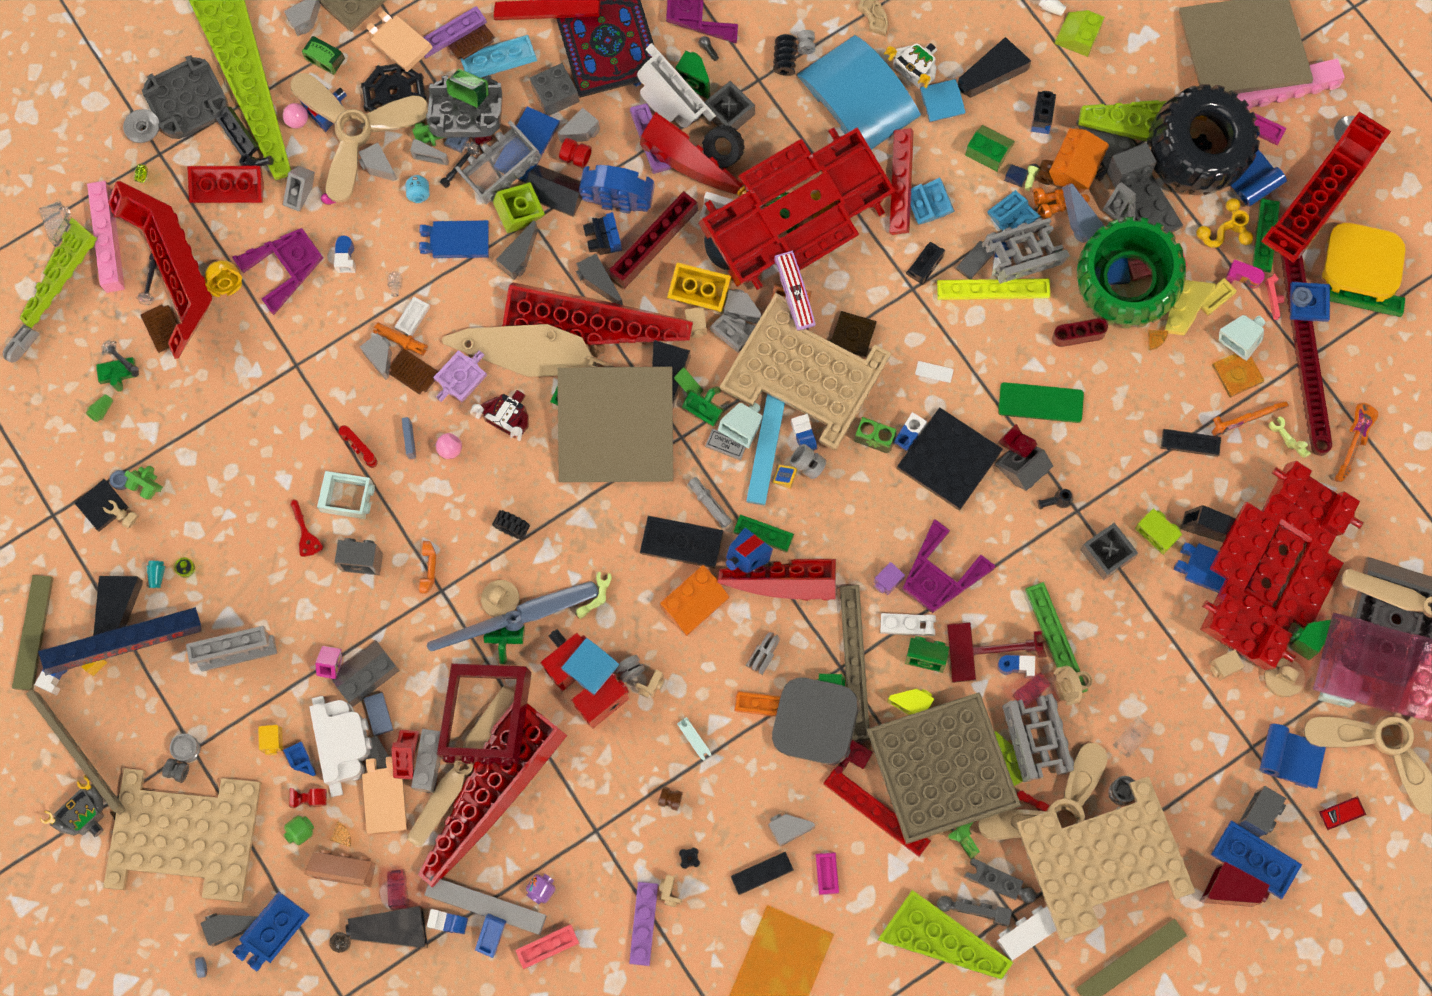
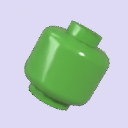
[283,815,314,845]

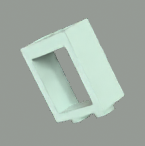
[317,471,375,519]

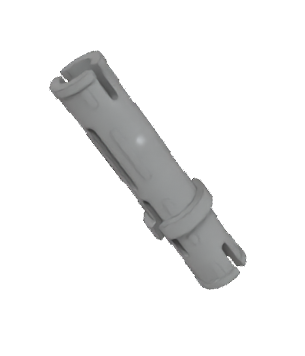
[687,477,732,528]

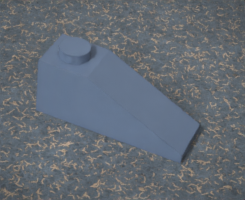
[1062,183,1105,243]

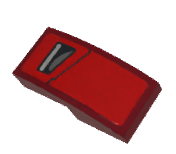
[1319,796,1367,831]

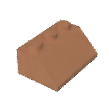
[304,850,376,888]

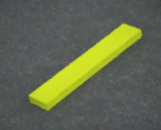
[937,278,1050,300]

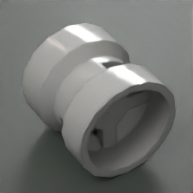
[797,30,815,55]

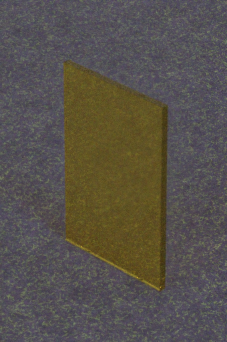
[729,905,834,996]

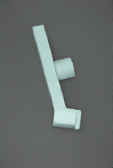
[677,717,712,761]

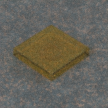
[1212,353,1265,398]

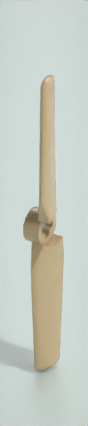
[1342,569,1432,618]
[407,686,515,846]

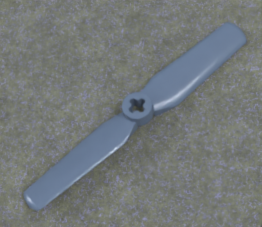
[427,581,598,651]

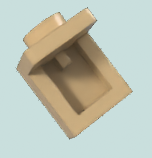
[635,670,665,698]
[659,875,682,907]

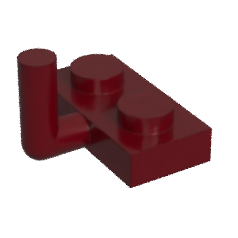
[835,739,874,774]

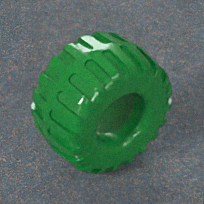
[1077,217,1186,328]

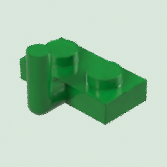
[96,357,136,392]
[682,386,724,426]
[484,626,525,664]

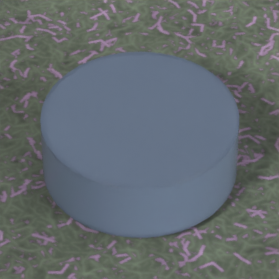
[1292,287,1312,307]
[110,470,128,490]
[195,957,207,978]

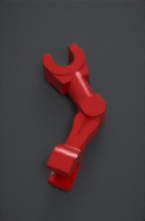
[1017,791,1050,811]

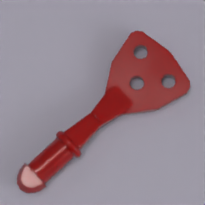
[290,499,323,557]

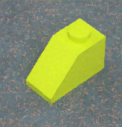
[887,689,934,715]

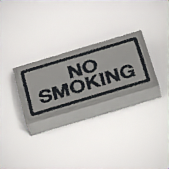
[705,429,746,461]

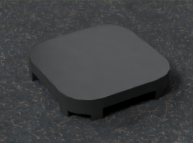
[142,55,229,139]
[426,75,503,138]
[772,678,861,766]

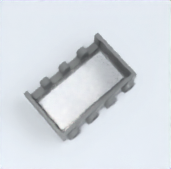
[455,120,542,205]

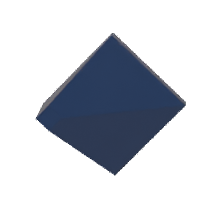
[1004,164,1028,187]

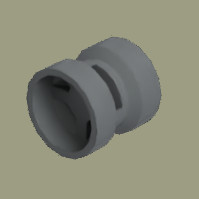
[162,758,189,783]

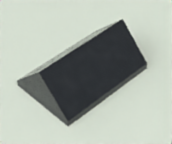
[526,165,582,217]

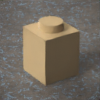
[685,307,707,338]
[1210,649,1245,680]

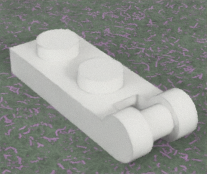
[880,613,936,636]

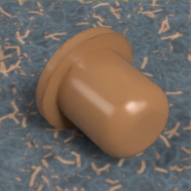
[591,344,605,357]

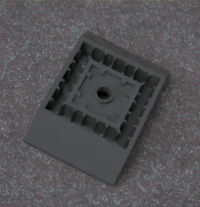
[1338,557,1432,688]

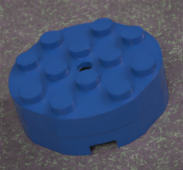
[579,165,655,214]

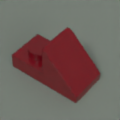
[998,424,1038,458]

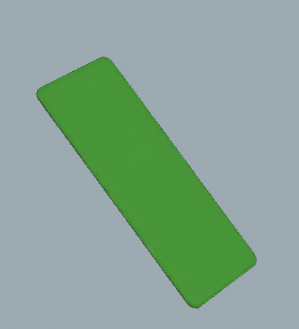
[674,368,703,394]

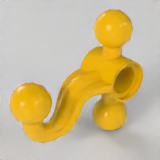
[1196,198,1254,248]

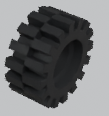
[492,510,530,540]

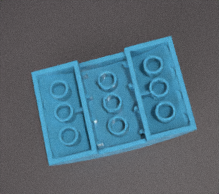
[797,35,921,150]

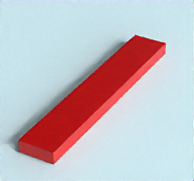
[493,0,601,21]
[823,768,931,857]

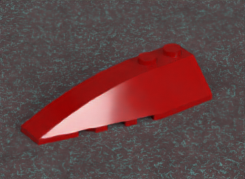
[640,112,743,195]
[718,559,836,601]

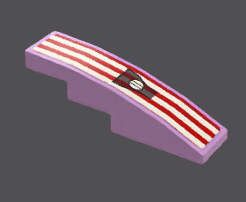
[775,251,816,331]

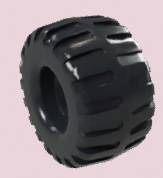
[1147,84,1260,195]

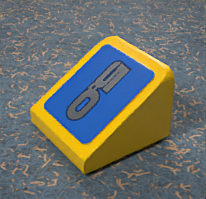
[773,465,797,489]

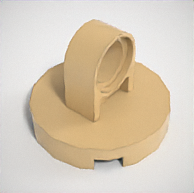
[481,580,520,617]
[1264,658,1305,698]
[1053,665,1093,706]

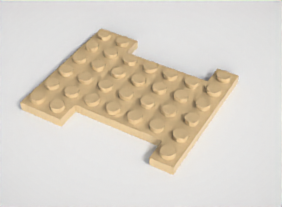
[720,293,891,451]
[103,768,262,902]
[1016,776,1195,941]

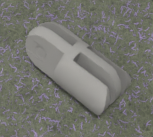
[2,324,39,363]
[746,632,780,675]

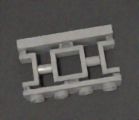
[981,218,1070,284]
[186,626,277,672]
[1002,693,1074,783]

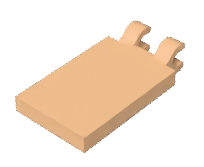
[365,11,433,72]
[362,757,408,834]

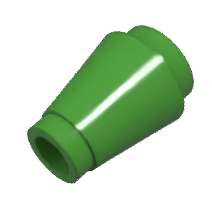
[86,394,113,422]

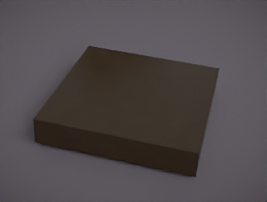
[831,311,877,357]

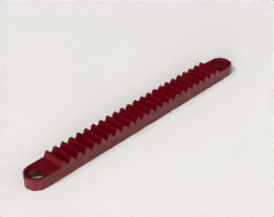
[1281,255,1332,456]

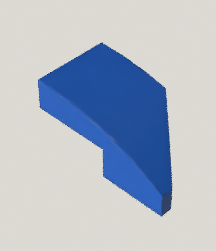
[283,741,316,776]

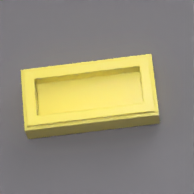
[1201,278,1237,316]

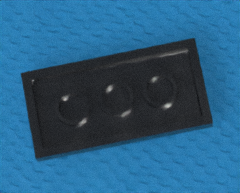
[640,516,723,569]

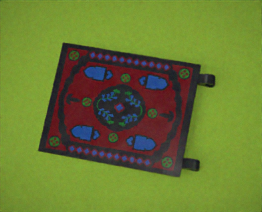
[556,0,654,98]

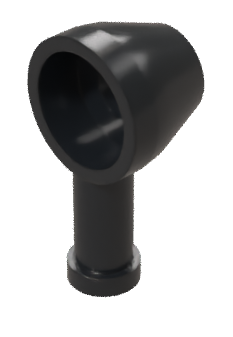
[239,154,274,166]
[1037,489,1073,509]

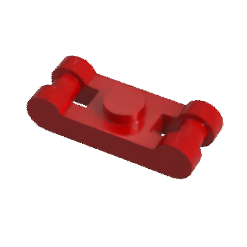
[339,425,378,468]

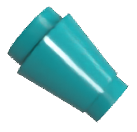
[146,561,166,588]

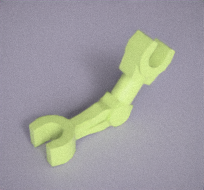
[1269,416,1311,458]
[575,572,612,619]

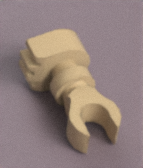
[103,500,139,529]

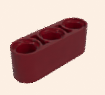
[1052,318,1108,347]

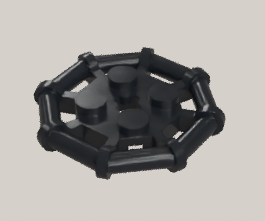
[361,63,427,112]

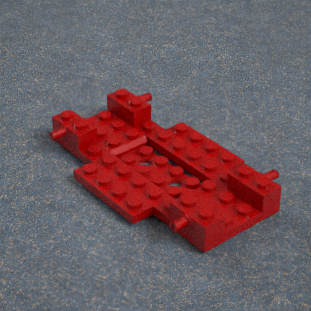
[698,127,895,290]
[1200,461,1364,670]

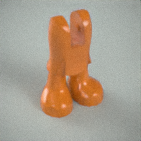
[1033,187,1090,220]

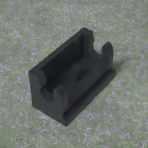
[906,242,945,285]

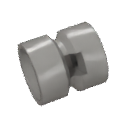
[790,444,826,479]

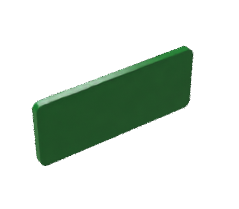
[998,382,1084,423]

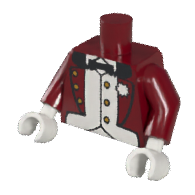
[470,390,529,441]

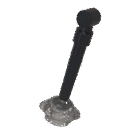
[440,141,480,188]
[136,253,157,305]
[101,340,139,377]

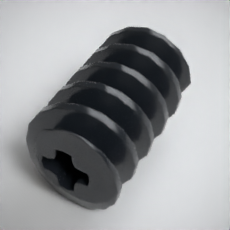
[773,34,797,76]

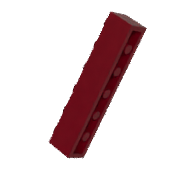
[609,191,698,289]

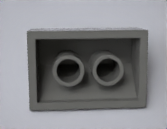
[331,641,400,707]

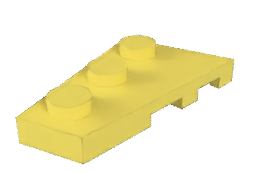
[1165,280,1216,335]

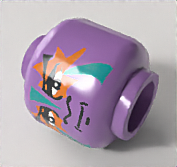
[526,873,556,905]

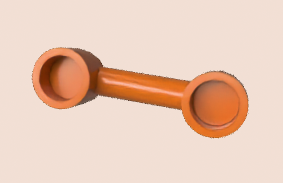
[419,541,437,594]

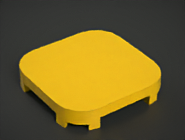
[1322,223,1406,302]

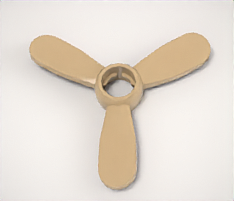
[291,73,428,203]
[1304,660,1432,815]
[978,743,1108,840]

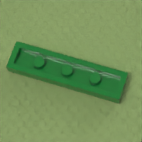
[1252,199,1280,273]
[1330,286,1406,317]

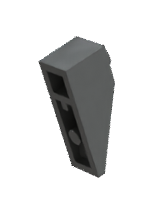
[496,220,538,280]
[575,254,623,305]
[200,913,257,947]

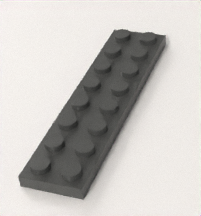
[1076,119,1183,233]

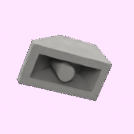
[284,0,321,36]
[558,108,600,143]
[358,143,397,181]
[283,166,315,211]
[724,289,762,323]
[360,333,392,380]
[768,814,815,847]

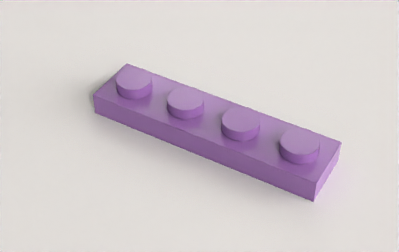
[423,6,487,59]
[630,103,671,174]
[629,882,658,966]

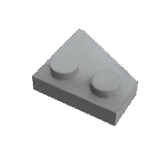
[1102,182,1136,222]
[710,314,755,353]

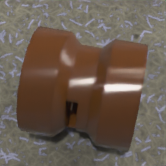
[1035,159,1054,185]
[658,787,683,811]

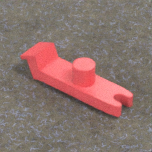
[1264,273,1284,320]

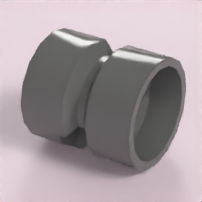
[1108,776,1135,806]

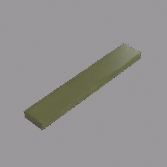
[12,575,53,691]
[1075,919,1187,996]

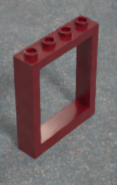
[437,663,532,766]

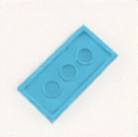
[461,35,537,78]

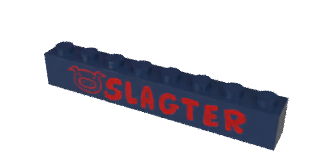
[38,607,201,676]

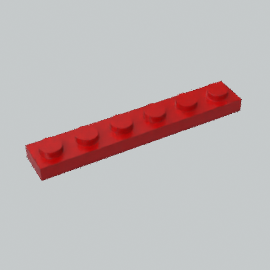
[889,128,914,235]

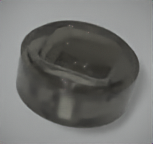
[329,932,351,953]

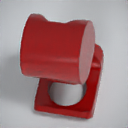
[289,788,327,808]

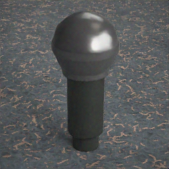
[698,36,719,61]

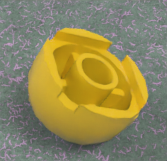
[204,260,242,297]

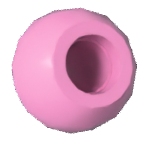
[283,103,308,129]
[435,433,462,459]

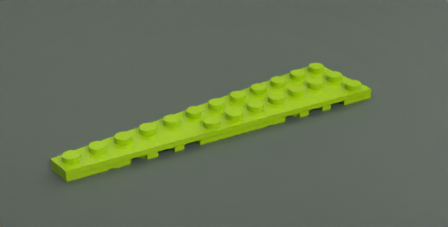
[189,0,291,180]

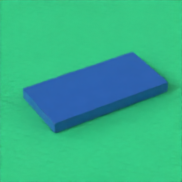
[494,106,560,183]
[1210,820,1302,899]

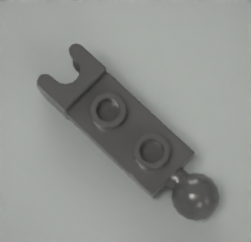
[964,858,1037,903]
[937,896,1012,927]

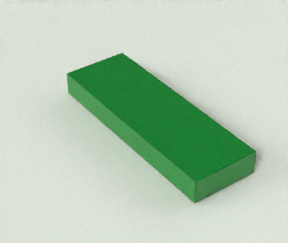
[733,514,794,553]

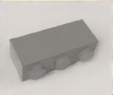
[411,729,441,793]

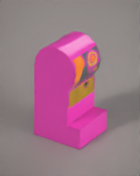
[1226,259,1265,289]

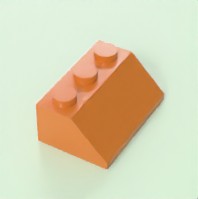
[1049,128,1109,190]
[660,565,730,636]

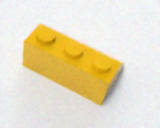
[667,263,732,312]

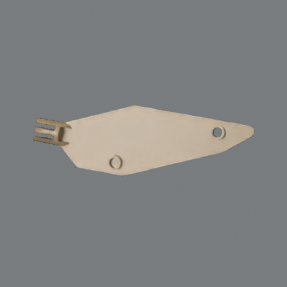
[442,324,613,377]

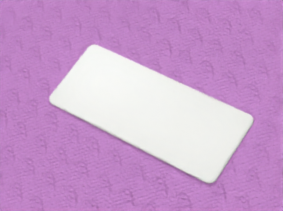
[915,361,953,383]

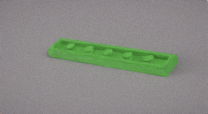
[1025,582,1088,693]

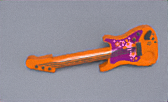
[1212,401,1289,436]
[1335,403,1378,482]

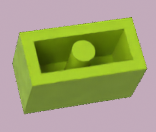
[1135,508,1182,555]

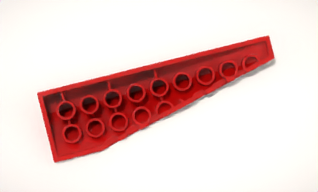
[502,282,693,345]
[418,703,568,888]

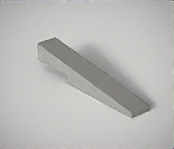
[425,876,547,935]

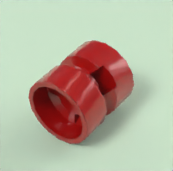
[559,138,592,168]

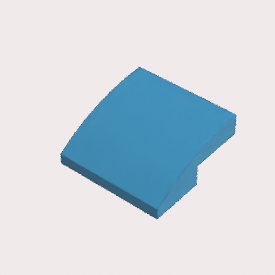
[920,79,966,122]
[911,178,955,225]
[987,190,1041,231]
[561,638,619,695]

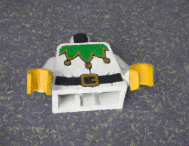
[883,43,937,88]

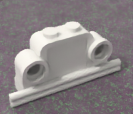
[637,43,716,128]
[309,696,373,797]

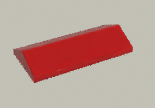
[187,166,264,203]

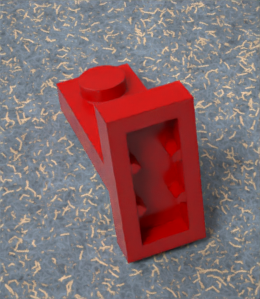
[392,730,420,779]

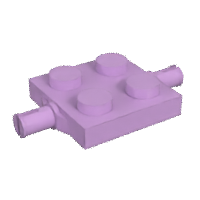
[433,350,487,402]

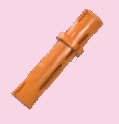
[373,322,428,356]

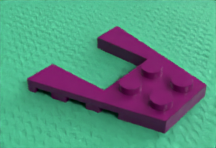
[666,0,738,44]
[232,228,324,315]
[902,519,996,613]

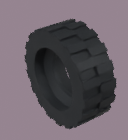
[702,125,745,168]

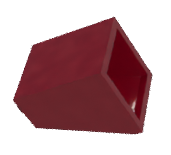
[1200,861,1270,907]

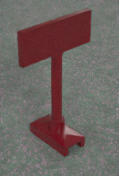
[947,622,1047,683]

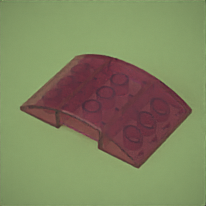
[1313,612,1432,722]

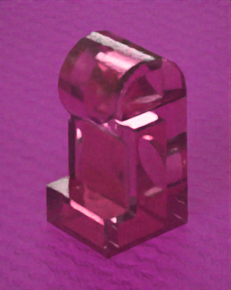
[1013,672,1052,708]
[387,869,409,910]

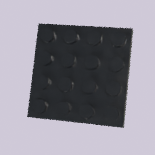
[896,407,1003,511]

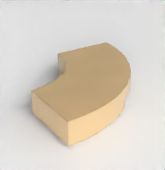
[858,0,888,37]

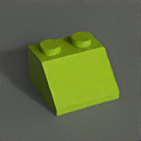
[1054,10,1105,57]
[493,182,545,234]

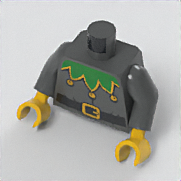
[39,775,104,837]

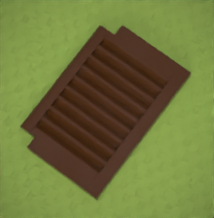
[448,24,495,60]
[140,304,178,353]
[389,349,439,395]

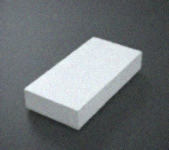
[395,297,430,336]

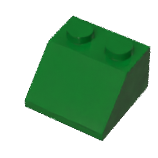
[675,50,710,99]
[965,125,1015,172]
[1289,619,1339,660]
[905,636,949,673]

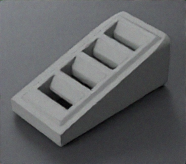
[410,139,449,165]

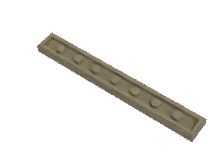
[840,585,870,741]
[26,690,125,814]

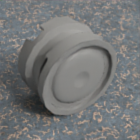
[615,655,645,682]
[169,733,201,763]

